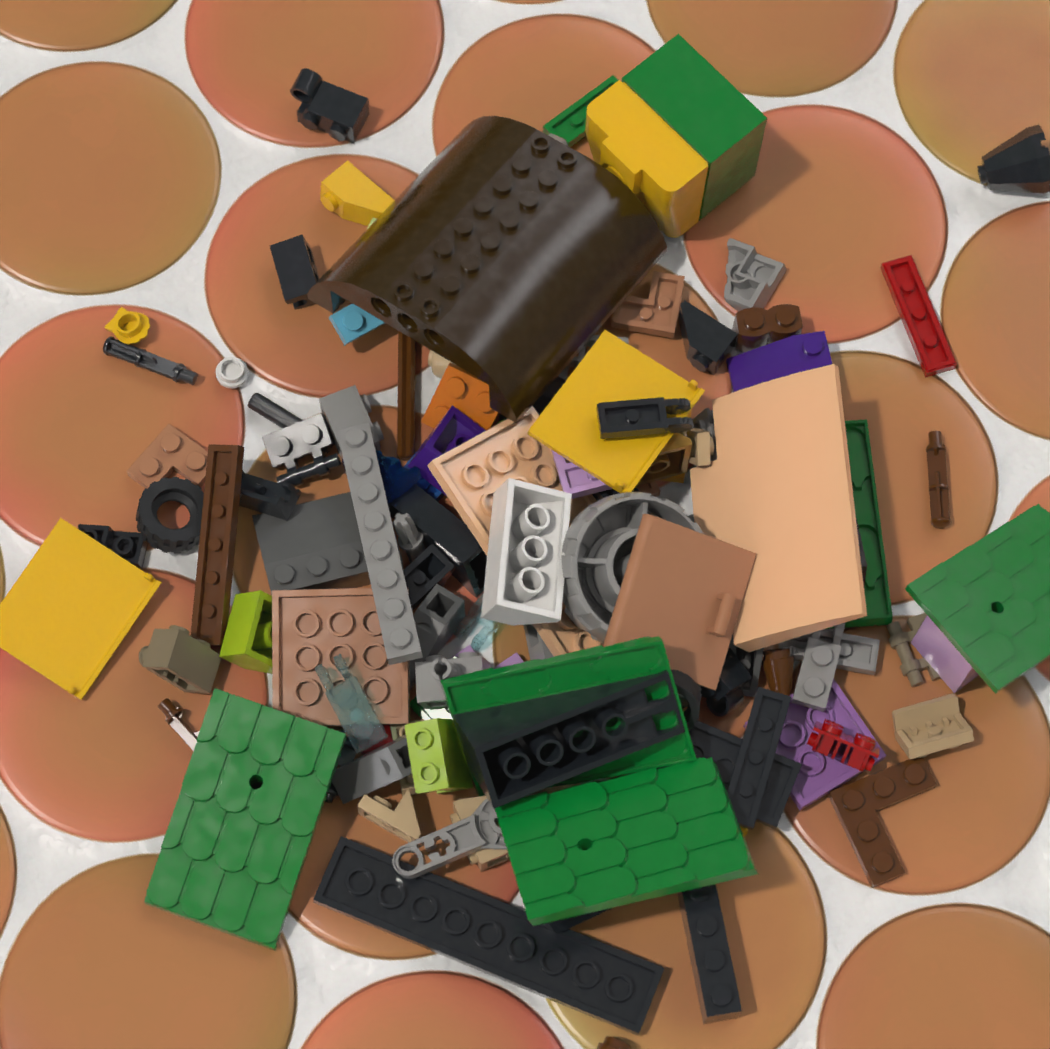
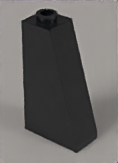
[386,477,487,598]

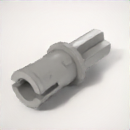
[392,513,426,563]

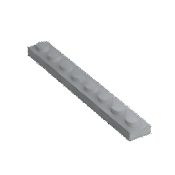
[337,422,423,665]

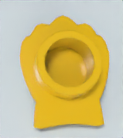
[105,307,150,344]

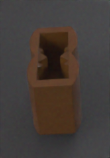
[732,304,803,353]

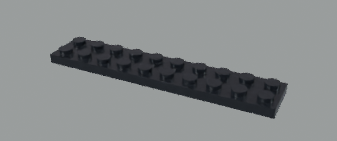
[313,836,664,1036]

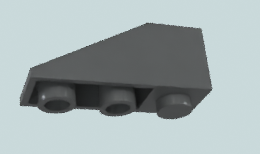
[409,584,465,690]
[332,734,412,804]

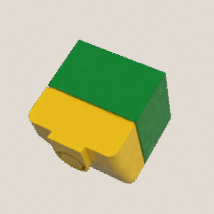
[585,34,767,238]

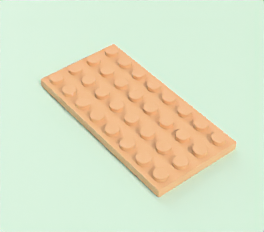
[427,405,603,657]

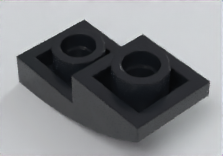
[78,524,148,569]

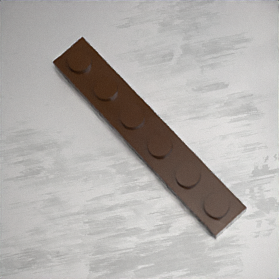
[190,444,244,646]

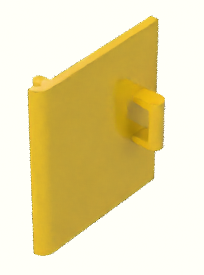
[527,330,705,493]
[0,518,161,700]

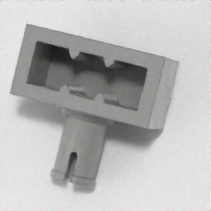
[415,652,490,709]

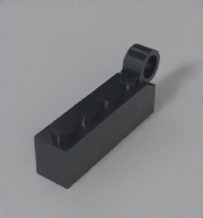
[677,884,742,1024]

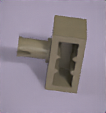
[139,625,221,694]

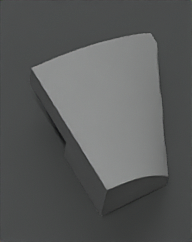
[724,238,786,311]

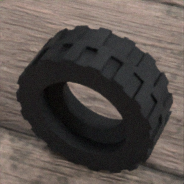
[136,477,204,554]

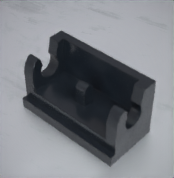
[270,234,320,309]
[239,470,302,521]

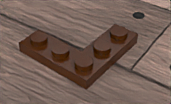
[828,757,937,888]

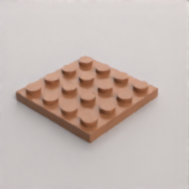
[272,587,410,726]

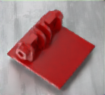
[807,719,880,772]

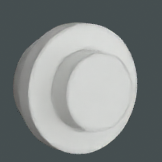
[216,357,248,388]

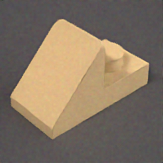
[357,789,421,843]

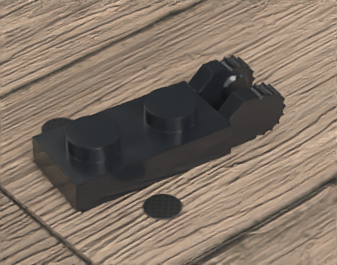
[596,397,694,439]

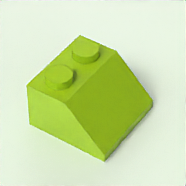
[219,590,272,674]

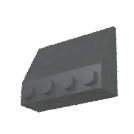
[252,492,403,595]

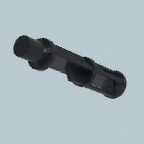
[103,336,198,385]

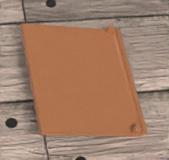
[603,514,756,690]

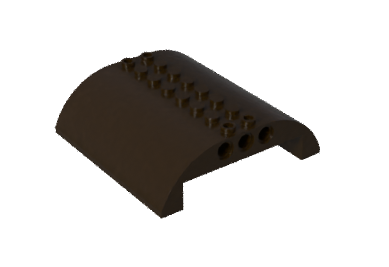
[307,116,667,423]

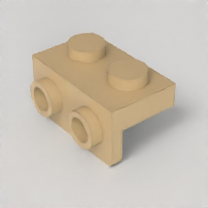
[892,693,974,759]

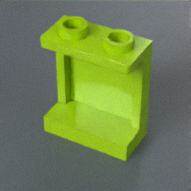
[405,718,473,794]

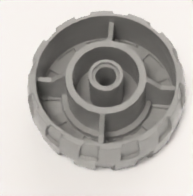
[561,492,704,644]

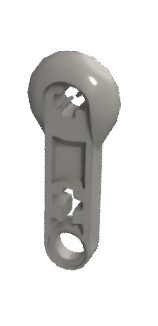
[392,797,524,879]

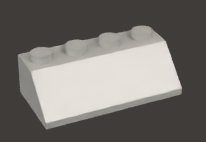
[481,478,572,626]

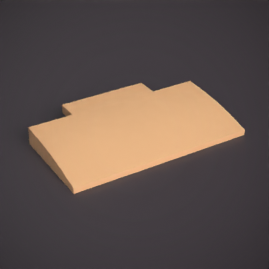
[690,364,867,652]

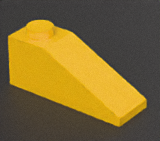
[320,160,395,226]

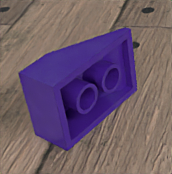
[726,331,832,392]

